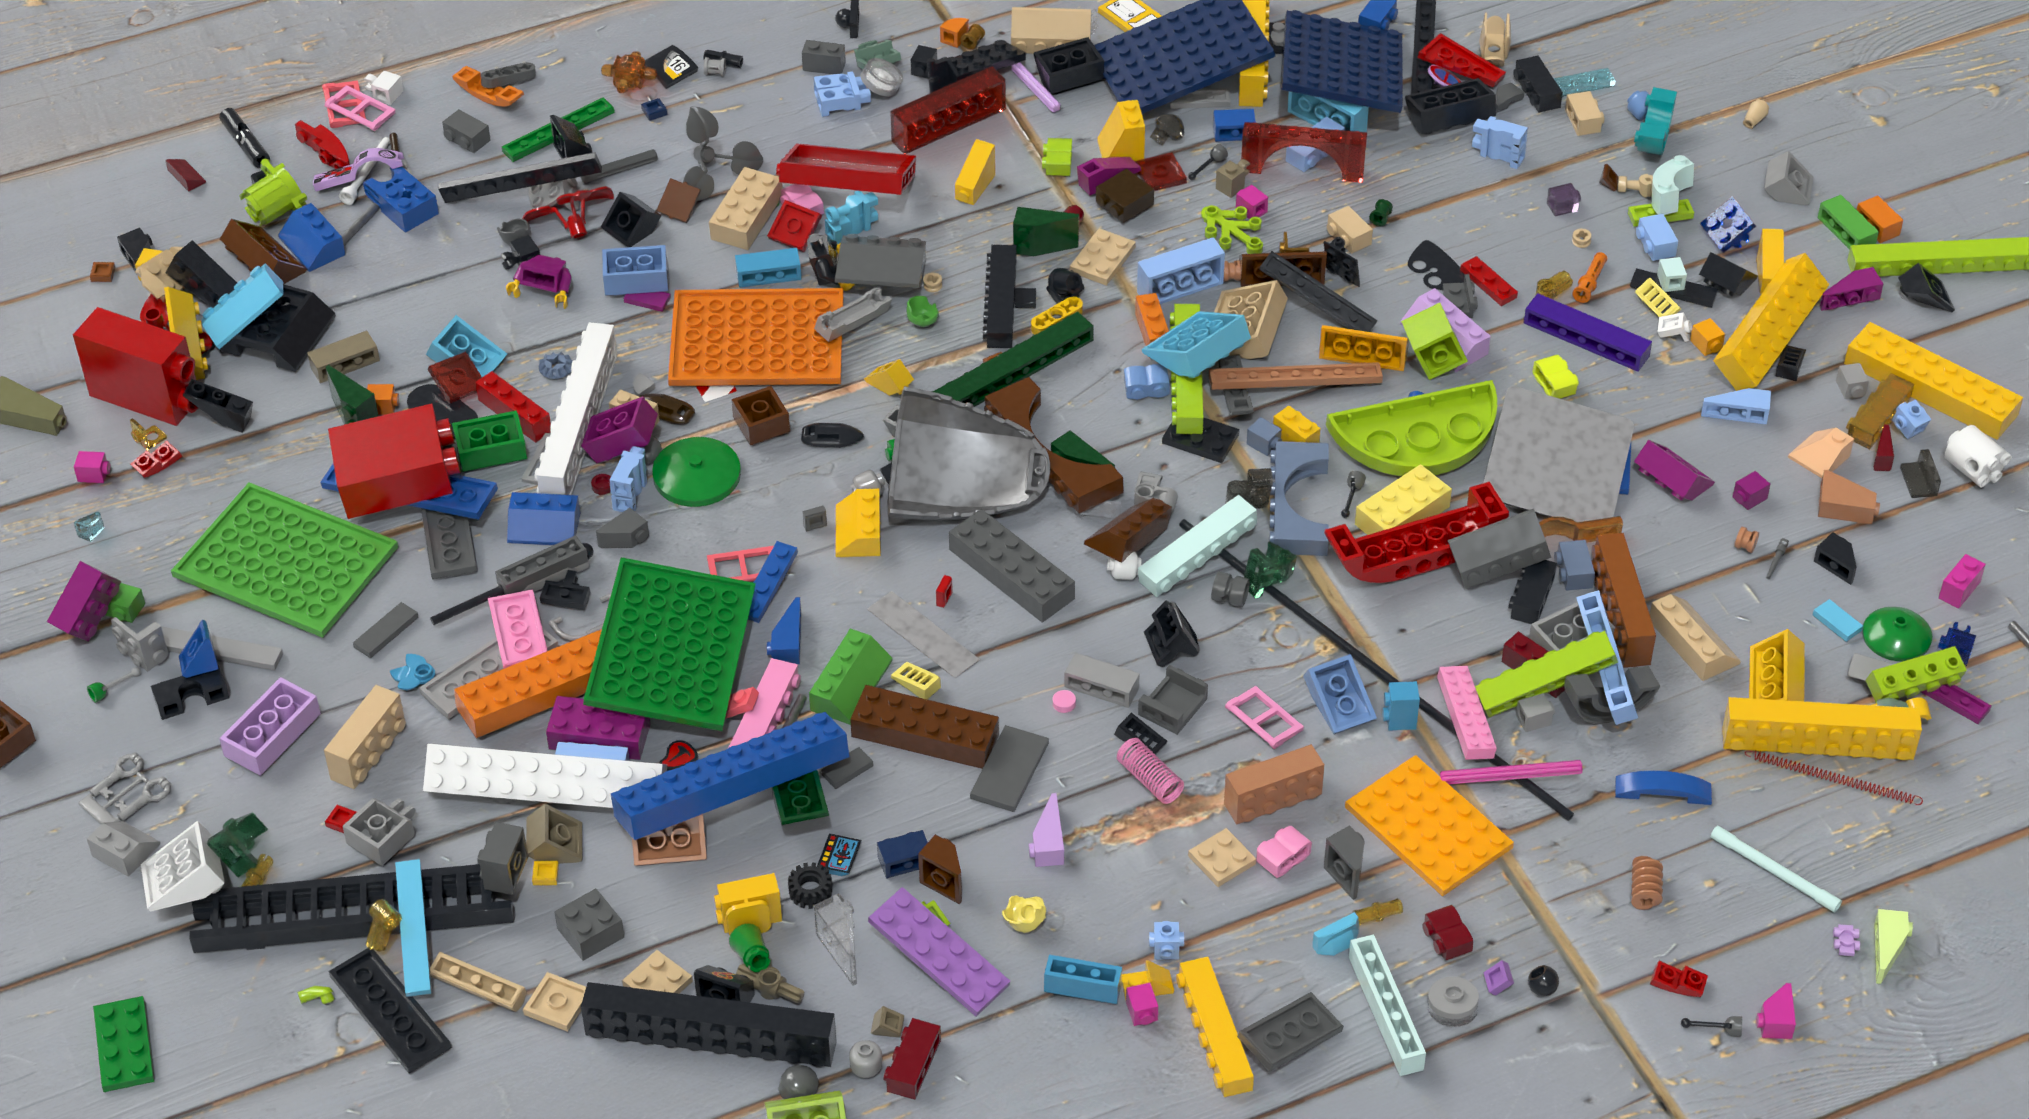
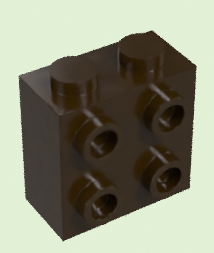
[1096,168,1154,223]

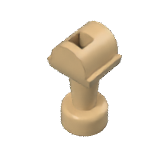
[1617,174,1653,198]

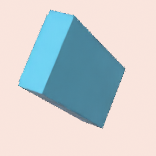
[1813,599,1863,642]

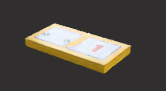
[1098,0,1162,32]

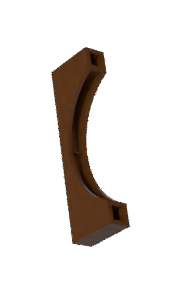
[984,377,1124,513]

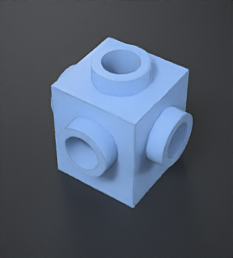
[1891,400,1931,439]
[1149,921,1184,960]

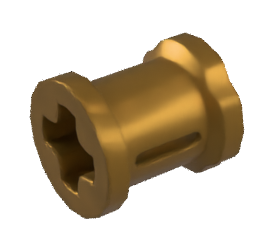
[961,24,985,49]

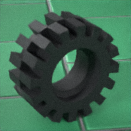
[788,862,832,909]

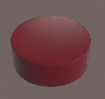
[591,474,611,495]

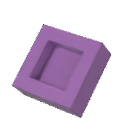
[1483,960,1514,996]

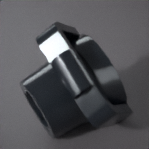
[1046,268,1085,304]

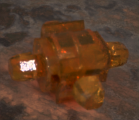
[601,51,657,93]

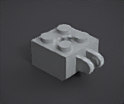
[343,798,416,866]

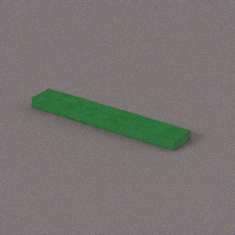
[501,97,615,162]

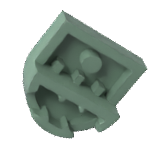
[854,39,902,69]

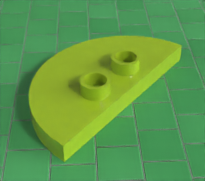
[1325,380,1497,476]

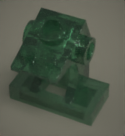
[1244,541,1297,598]
[207,812,268,877]

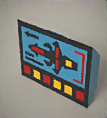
[817,833,862,876]

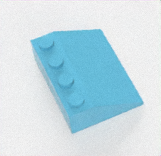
[1142,311,1251,378]

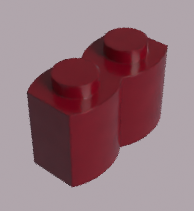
[1422,905,1473,960]

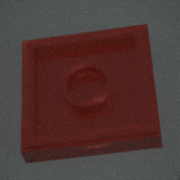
[1135,152,1187,191]
[427,352,482,404]

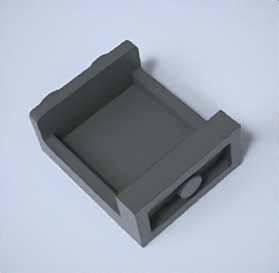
[1138,665,1208,735]

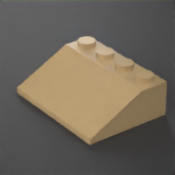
[1214,280,1288,359]

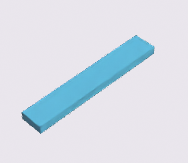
[395,859,431,997]

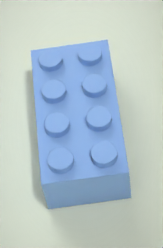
[1137,237,1225,304]

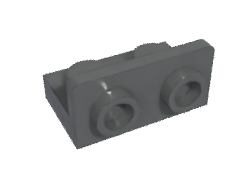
[1442,274,1478,318]

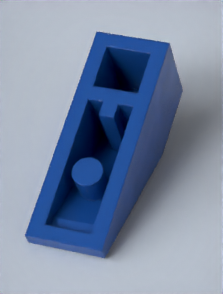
[767,597,801,664]

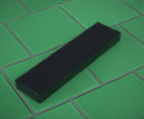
[1630,268,1718,308]

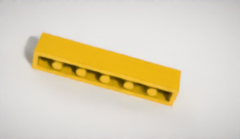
[1176,957,1254,1097]

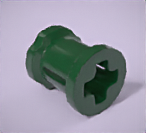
[1369,199,1393,226]

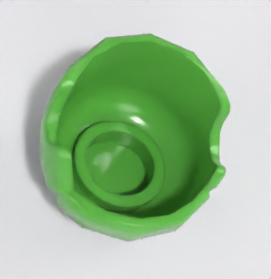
[906,296,939,327]

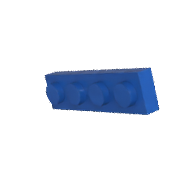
[748,541,798,623]

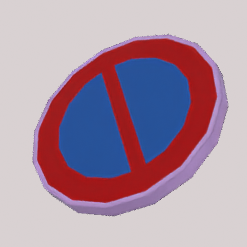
[1428,65,1461,87]

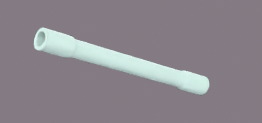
[1710,825,1842,913]

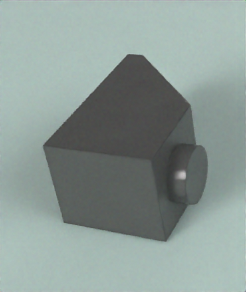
[596,508,649,548]

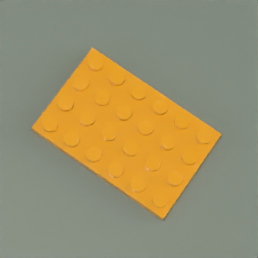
[1345,755,1514,897]

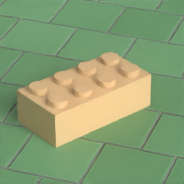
[709,167,783,250]
[324,685,406,790]

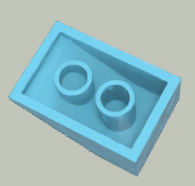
[426,315,507,381]

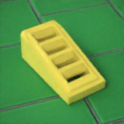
[1635,278,1681,317]
[891,662,941,699]

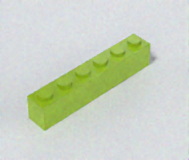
[1475,630,1618,718]

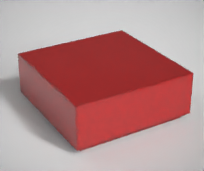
[936,575,953,608]
[325,805,357,833]

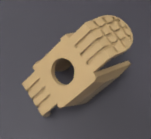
[1479,12,1511,66]

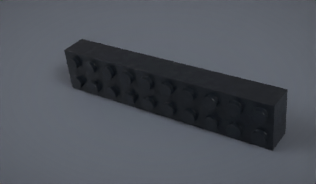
[581,982,837,1067]

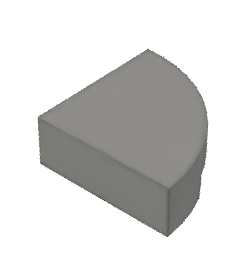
[633,373,655,396]

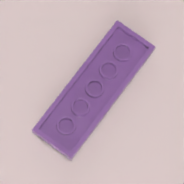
[868,887,1010,1017]

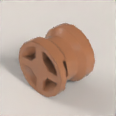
[1223,260,1241,282]
[1734,526,1759,553]

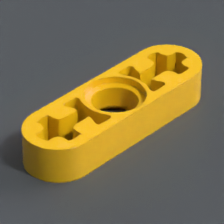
[1031,297,1083,335]

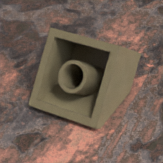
[526,804,582,864]

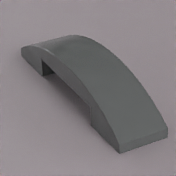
[1218,355,1254,415]

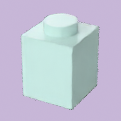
[1657,257,1687,292]

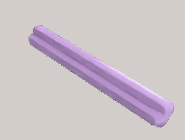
[1011,62,1061,113]

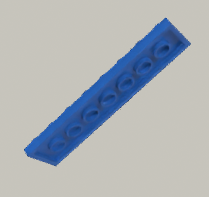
[320,464,498,520]

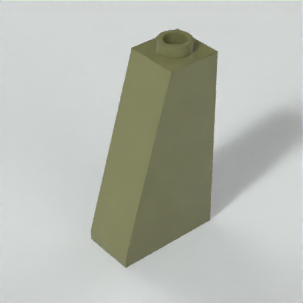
[0,376,67,436]

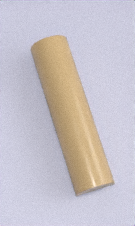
[429,952,526,1012]

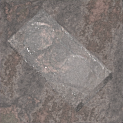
[1075,501,1122,523]

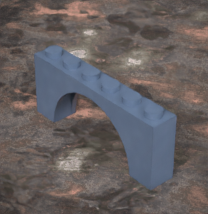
[1269,441,1329,556]

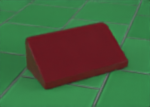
[165,159,206,192]

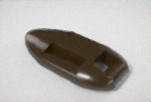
[639,393,695,425]

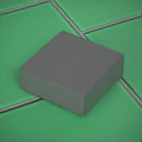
[802,505,827,532]

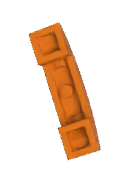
[452,66,524,107]

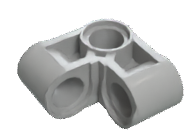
[1134,471,1178,515]

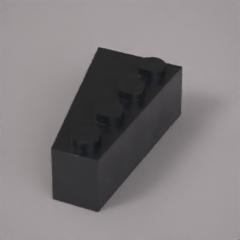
[165,240,237,308]

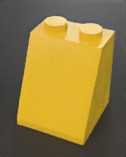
[1097,100,1145,164]

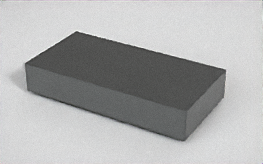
[821,747,873,789]

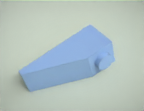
[1701,388,1771,425]

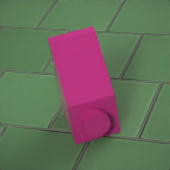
[1756,983,1796,1039]

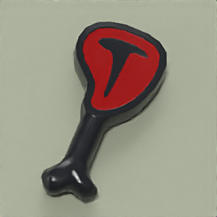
[659,740,698,771]

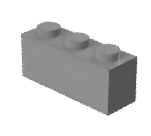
[1064,653,1140,708]

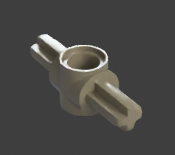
[736,964,804,1003]

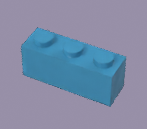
[735,248,801,288]
[1044,955,1122,1004]

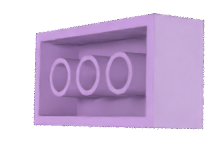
[219,677,321,776]

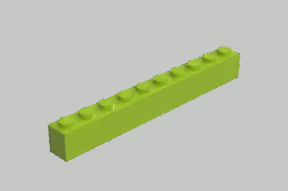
[1847,237,2029,277]

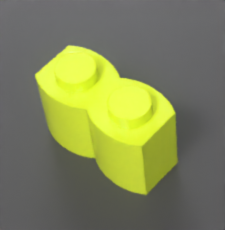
[1532,355,1579,399]

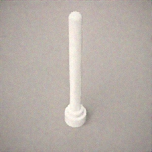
[339,137,390,205]

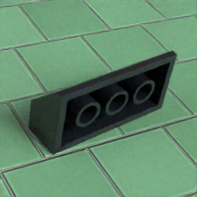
[1405,78,1496,134]

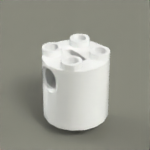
[1944,425,2012,488]

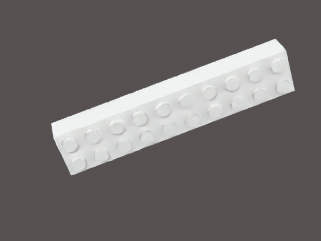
[535,322,617,495]
[423,744,667,808]

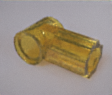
[1535,270,1573,300]
[365,899,402,952]

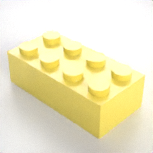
[1355,464,1452,535]

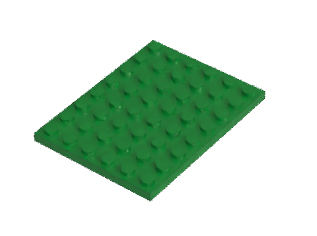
[583,557,756,731]

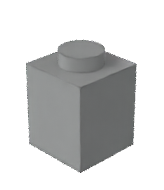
[1836,363,1869,399]
[1516,693,1555,732]

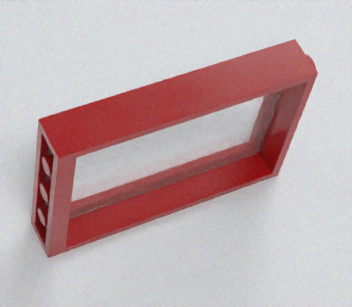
[776,143,916,195]

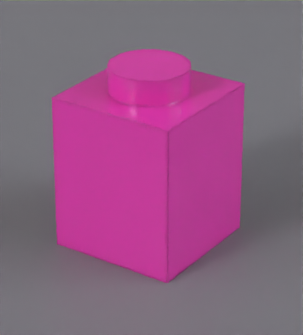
[1236,184,1268,219]
[74,451,111,483]
[1126,983,1159,1026]

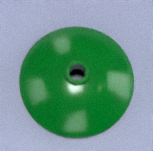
[1862,607,1933,662]

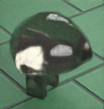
[1150,114,1185,146]

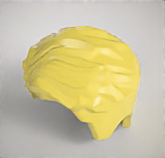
[1002,895,1046,933]

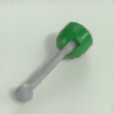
[87,667,141,703]

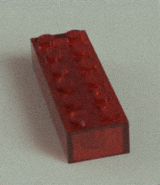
[890,66,1006,154]

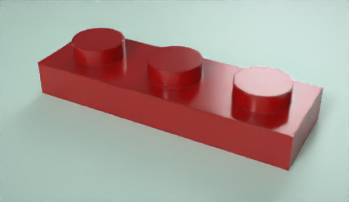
[1460,256,1518,306]

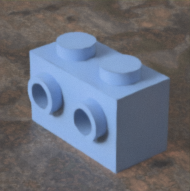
[1636,214,1678,261]

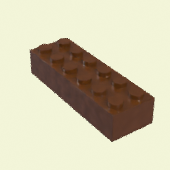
[850,685,999,769]

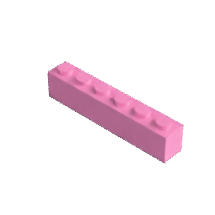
[728,658,801,748]

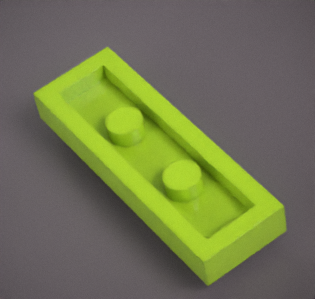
[1628,199,1694,227]

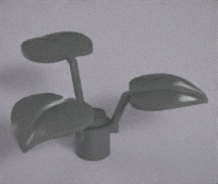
[683,106,763,201]

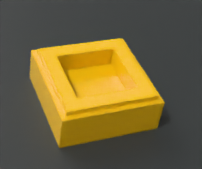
[532,861,559,885]

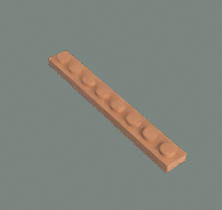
[1209,363,1383,390]

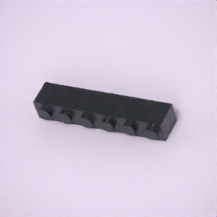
[983,244,1017,348]

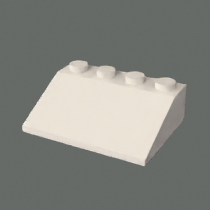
[141,821,225,912]

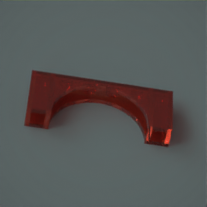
[1241,122,1367,183]

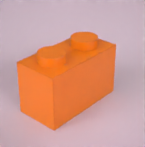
[1856,195,1903,243]

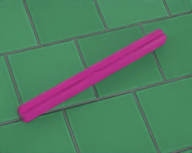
[1440,760,1583,784]

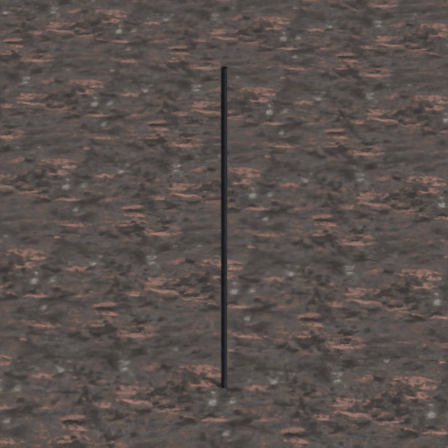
[1179,519,1574,821]

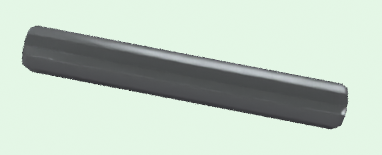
[580,149,658,183]

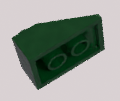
[1013,207,1079,257]
[325,365,378,425]
[771,770,829,825]

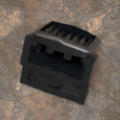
[1144,600,1200,668]

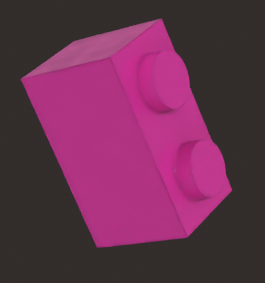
[1939,554,1986,609]

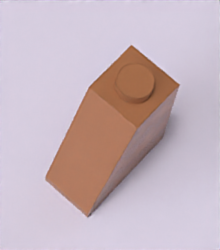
[1818,470,1880,524]

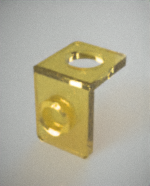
[130,418,167,450]

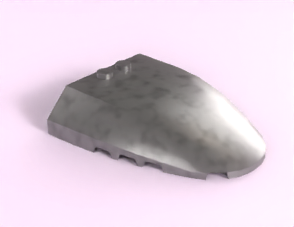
[887,386,1050,520]

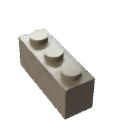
[307,330,380,383]

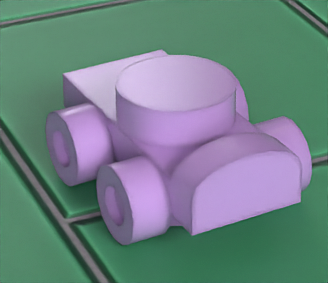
[1833,924,1860,956]

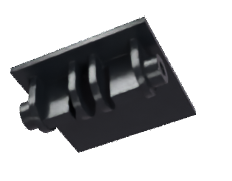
[1323,237,1360,287]

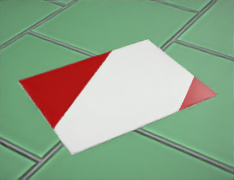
[696,385,737,402]

